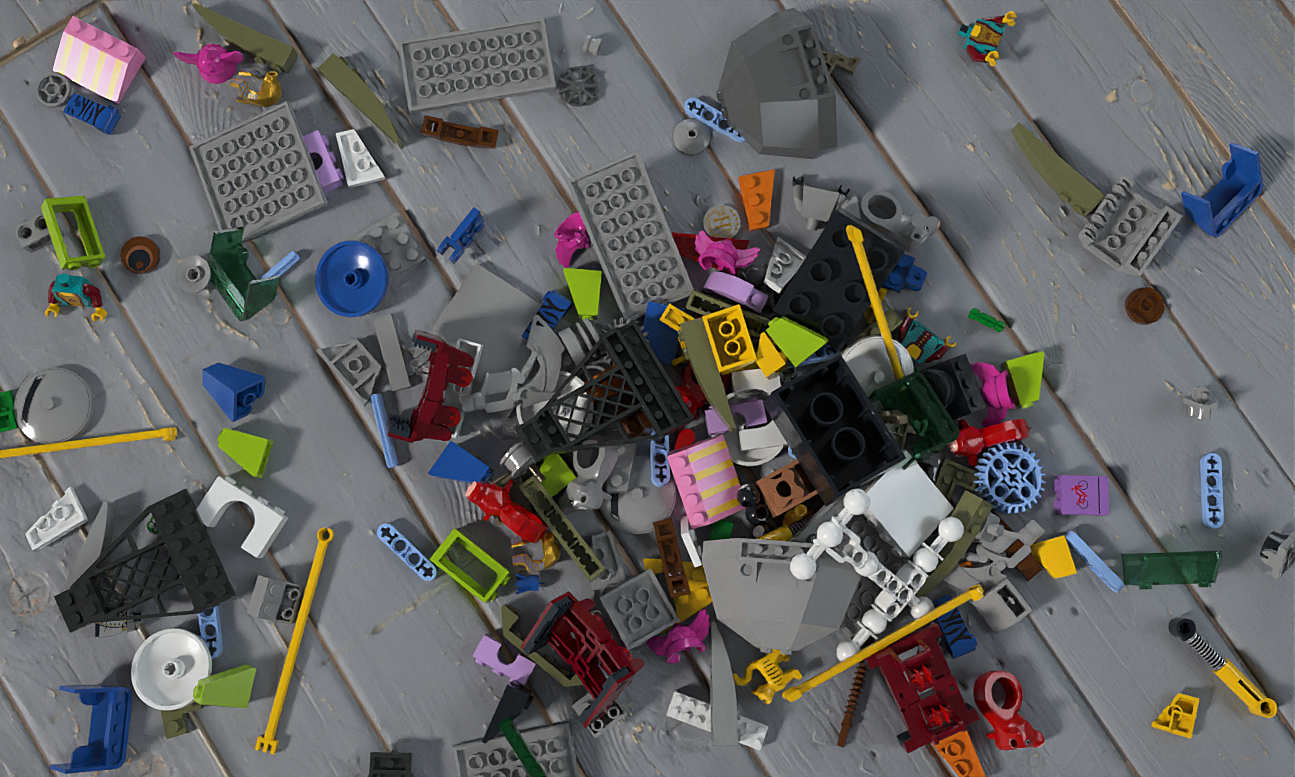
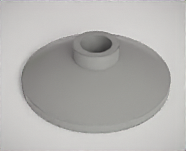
[673,119,710,155]
[175,256,211,293]

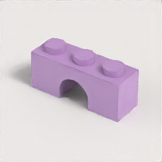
[303,130,344,194]
[704,398,767,436]
[473,634,537,686]

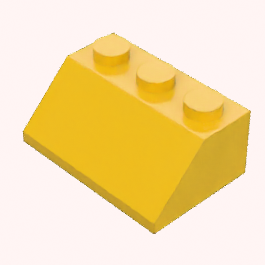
[702,304,757,376]

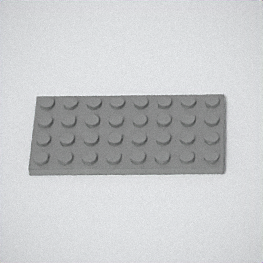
[398,17,556,113]
[566,150,694,323]

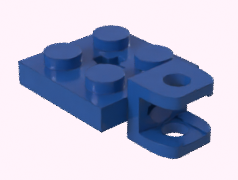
[437,207,485,264]
[882,254,927,293]

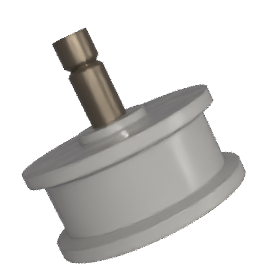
[500,440,546,483]

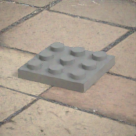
[348,211,426,282]
[599,568,680,650]

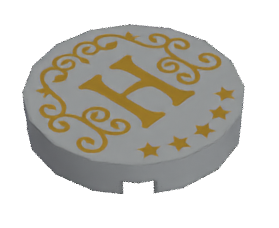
[703,205,741,238]

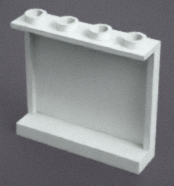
[863,450,954,558]

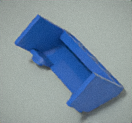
[1181,143,1263,238]
[50,685,132,774]

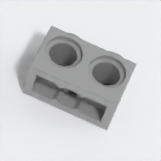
[12,212,65,253]

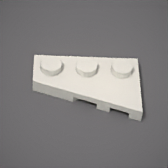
[336,129,386,188]
[763,237,806,293]
[25,487,89,551]

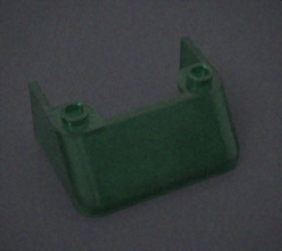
[208,226,280,322]
[868,372,959,470]
[1121,551,1222,589]

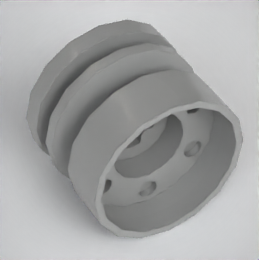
[558,318,606,367]

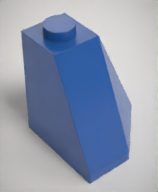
[202,362,265,422]

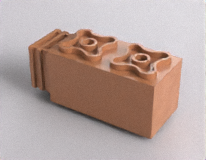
[754,460,818,518]

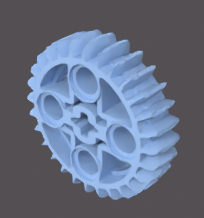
[973,442,1046,514]

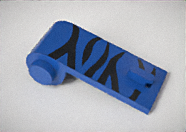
[63,93,121,135]
[521,290,573,341]
[932,594,978,659]

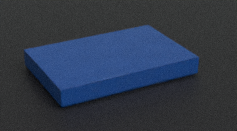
[642,301,686,365]

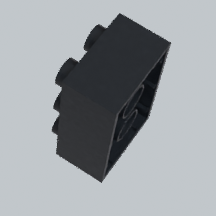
[773,206,905,352]
[763,354,906,507]

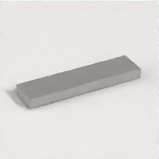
[373,314,412,392]

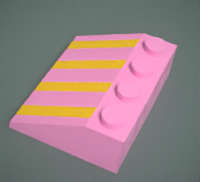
[53,16,146,104]
[667,434,746,529]

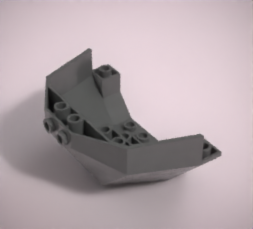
[716,8,837,159]

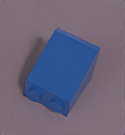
[428,441,494,484]

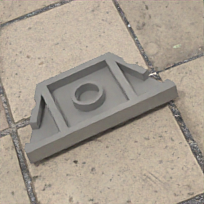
[316,339,383,406]

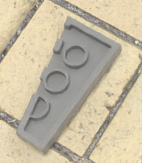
[604,418,637,494]

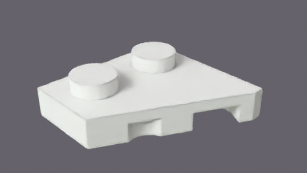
[681,515,703,567]

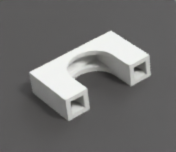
[730,369,788,452]
[197,476,288,558]

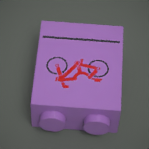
[1053,475,1109,516]

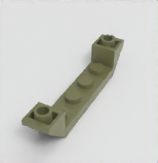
[501,604,584,687]

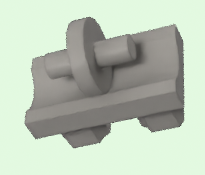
[1183,386,1218,419]

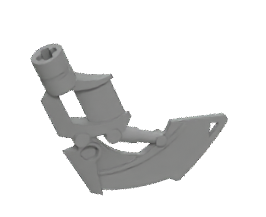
[460,315,565,413]
[925,519,1045,594]

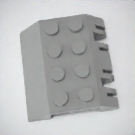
[1078,176,1183,277]

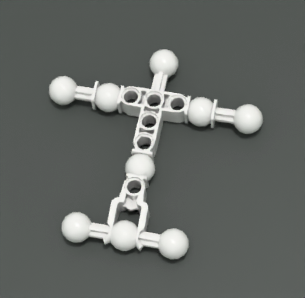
[790,488,964,662]

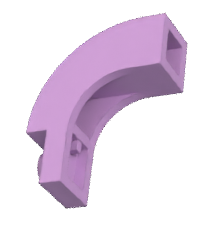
[702,272,769,314]

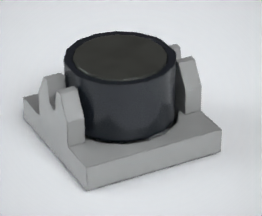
[1260,531,1295,579]

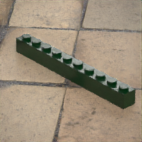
[498,717,548,777]

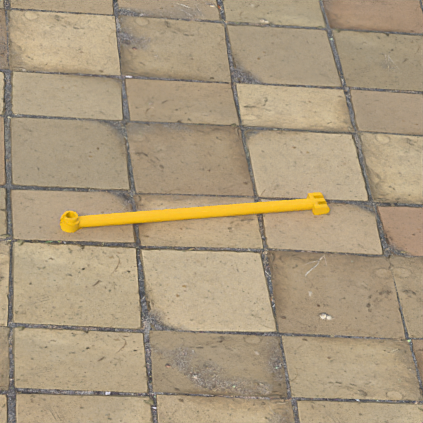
[846,225,915,413]
[0,427,177,459]
[255,527,334,755]
[782,584,984,702]

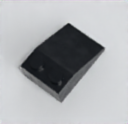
[482,681,534,744]

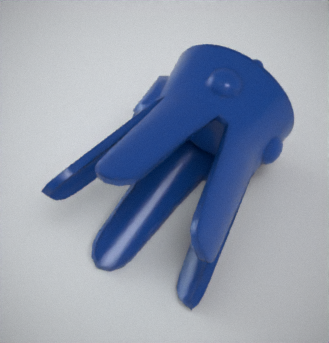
[516,574,545,594]

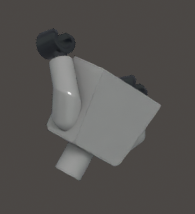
[792,176,850,231]

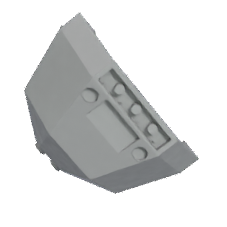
[702,538,862,655]

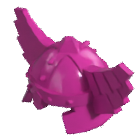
[174,43,243,84]
[554,211,591,268]
[694,231,761,276]
[970,361,1015,428]
[646,610,711,664]

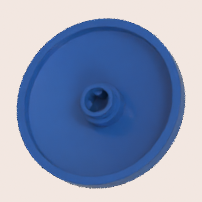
[315,241,389,318]

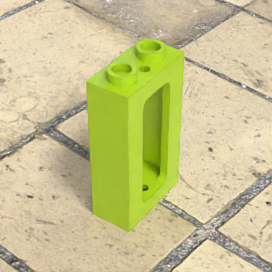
[41,195,105,271]
[430,528,511,603]

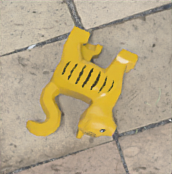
[733,650,802,704]

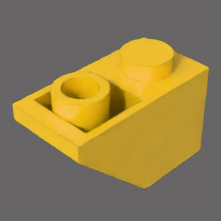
[755,332,789,380]

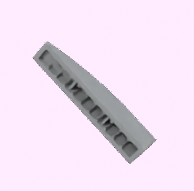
[52,501,116,615]
[709,622,741,746]

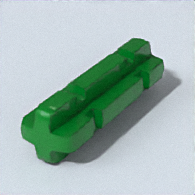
[968,308,1005,332]

